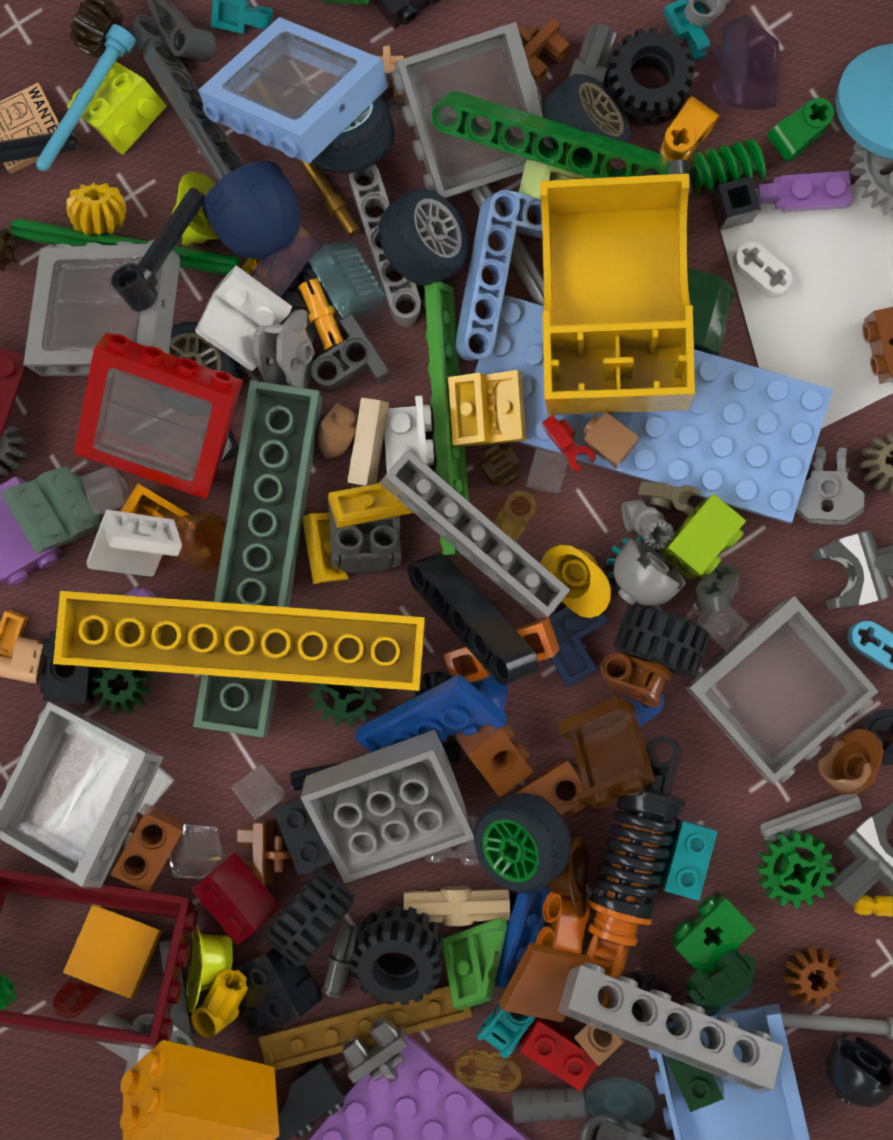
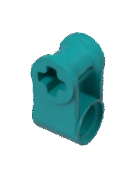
[475,1004,535,1059]

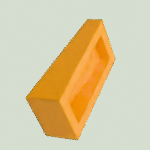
[0,610,29,658]

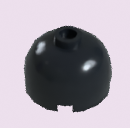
[826,1034,893,1107]

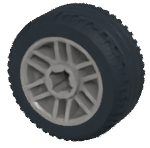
[379,188,468,286]

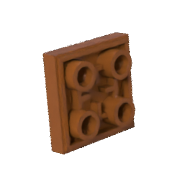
[499,943,594,1022]

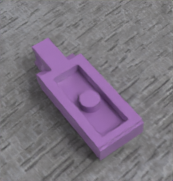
[756,171,852,213]

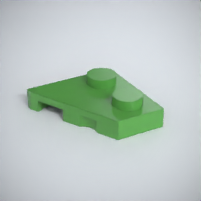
[443,918,508,1010]

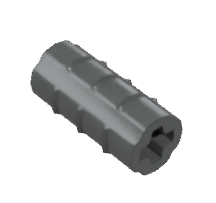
[511,1084,585,1124]

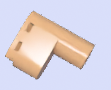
[0,637,46,684]

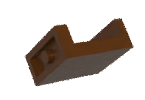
[557,695,655,809]

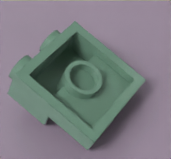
[1,466,101,554]

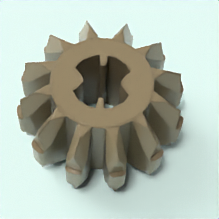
[859,433,893,493]

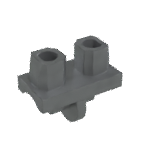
[342,1016,407,1083]

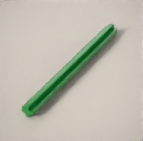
[10,219,240,276]

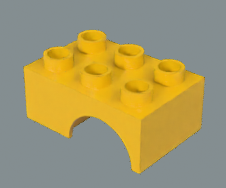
[540,173,695,415]

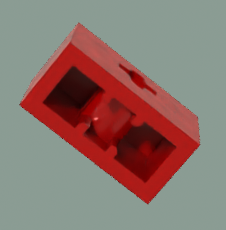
[518,1017,597,1092]

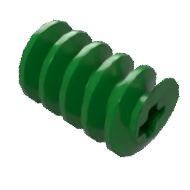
[689,138,766,196]

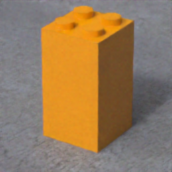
[120,1040,279,1140]

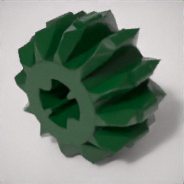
[92,667,152,714]

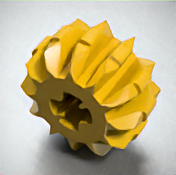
[66,182,127,236]

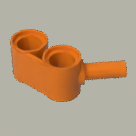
[535,892,590,954]

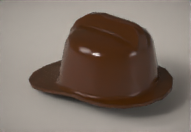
[547,836,589,918]

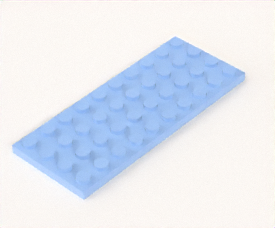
[475,295,833,524]

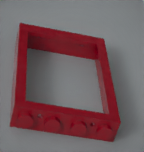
[0,870,198,1050]

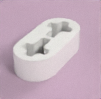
[733,241,793,297]

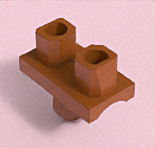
[518,18,569,85]
[237,820,291,887]

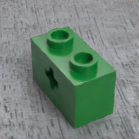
[670,893,756,973]

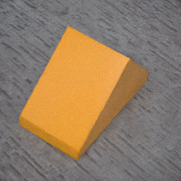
[120,483,192,537]

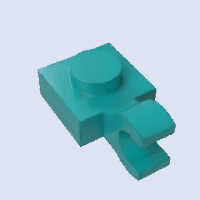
[211,0,273,34]
[663,0,711,61]

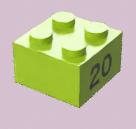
[658,493,746,580]

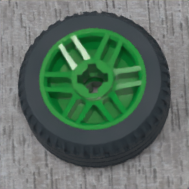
[474,793,571,893]

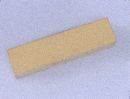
[347,397,389,486]

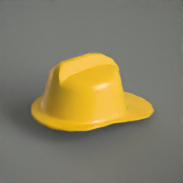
[540,545,611,618]

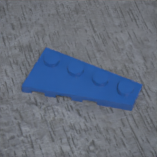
[355,674,507,752]

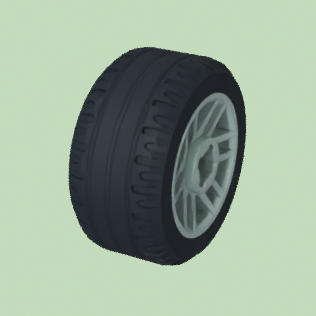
[304,94,395,174]

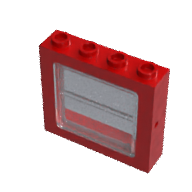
[74,332,243,499]

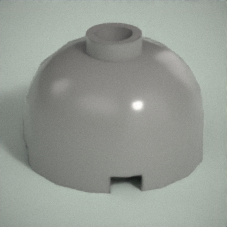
[613,538,686,607]

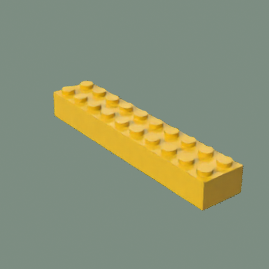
[53,591,425,691]

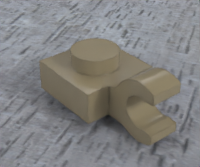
[638,481,701,514]

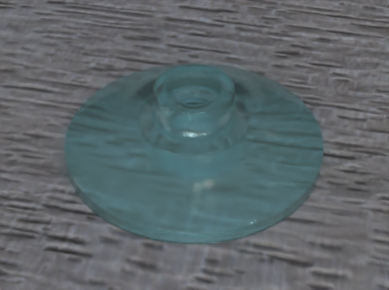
[584,1078,655,1126]

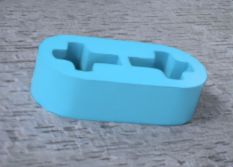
[847,621,893,670]

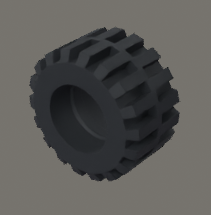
[605,27,695,126]
[613,604,711,677]
[264,868,355,967]
[351,905,443,1005]

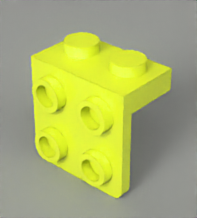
[67,61,167,155]

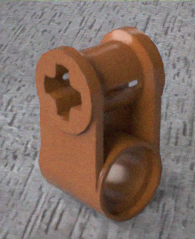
[600,652,672,708]

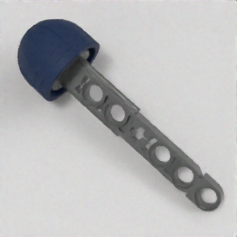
[128,14,301,259]

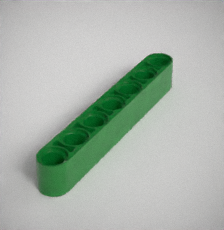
[431,91,670,178]

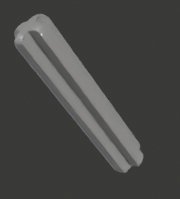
[760,794,862,842]

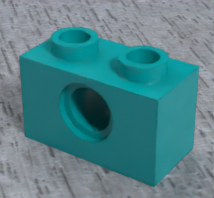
[658,817,717,901]

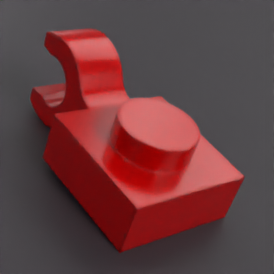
[542,414,596,473]

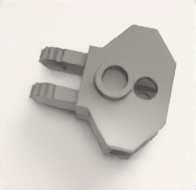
[253,309,317,389]
[795,447,865,526]

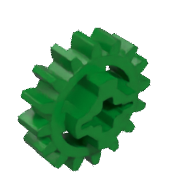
[755,829,835,909]

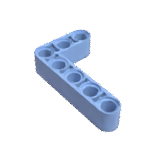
[455,190,543,361]

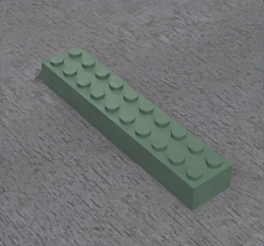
[193,380,323,738]

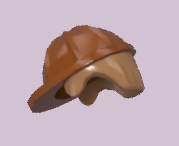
[818,729,884,796]

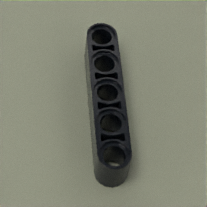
[407,552,538,686]

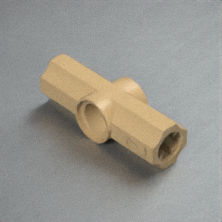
[404,886,510,926]

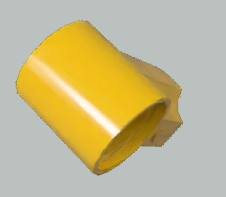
[191,968,248,1039]

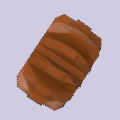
[782,945,845,1009]

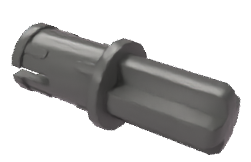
[321,924,358,998]

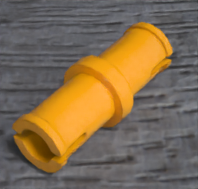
[298,278,344,351]

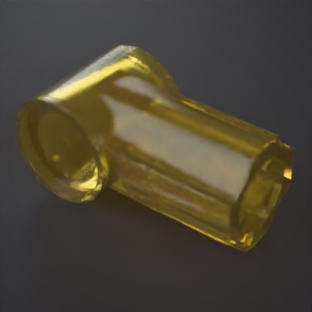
[493,491,536,542]

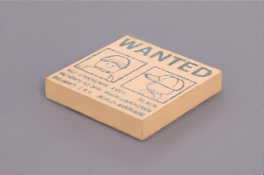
[0,83,60,174]

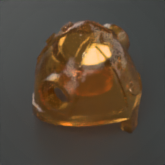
[174,513,227,572]

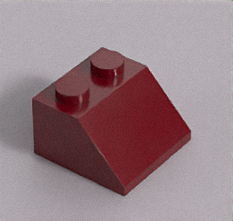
[192,852,281,945]

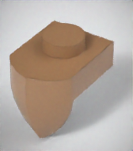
[317,403,358,459]

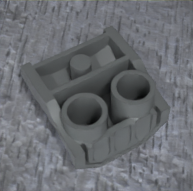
[328,501,401,573]

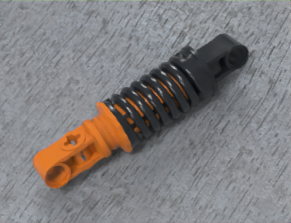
[586,736,686,1007]

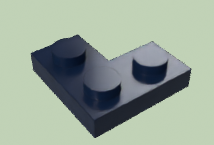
[549,606,608,687]

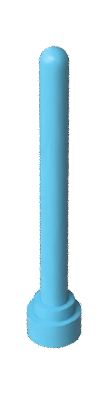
[36,24,136,171]

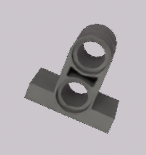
[311,314,390,392]

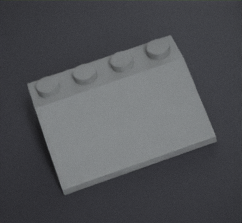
[300,730,475,883]

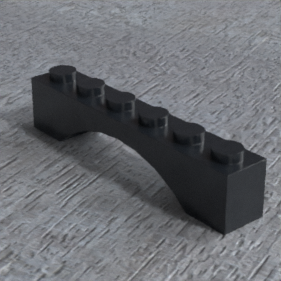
[275,1057,347,1140]

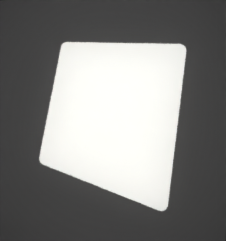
[720,185,893,429]

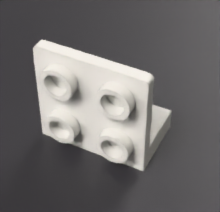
[195,266,292,371]
[384,396,434,473]
[86,509,182,577]

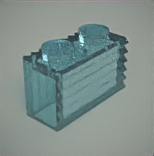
[309,241,385,319]

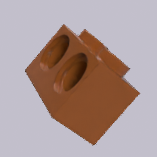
[507,759,587,816]
[110,803,183,892]

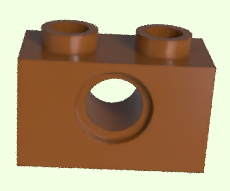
[455,723,533,797]

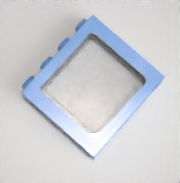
[198,17,388,164]

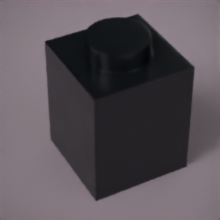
[711,176,761,231]

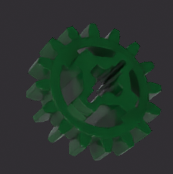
[307,683,383,727]

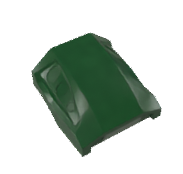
[687,268,735,356]
[685,949,757,1017]

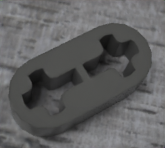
[696,564,740,612]

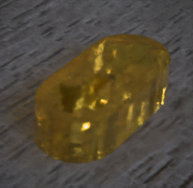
[455,1050,521,1092]

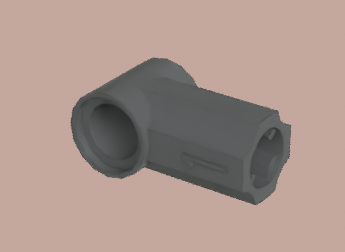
[569,24,617,84]

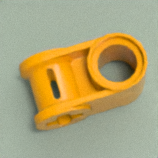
[660,96,720,161]

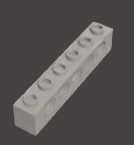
[379,450,570,620]
[557,963,783,1092]

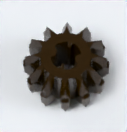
[70,0,124,58]

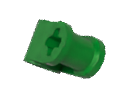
[766,98,834,163]

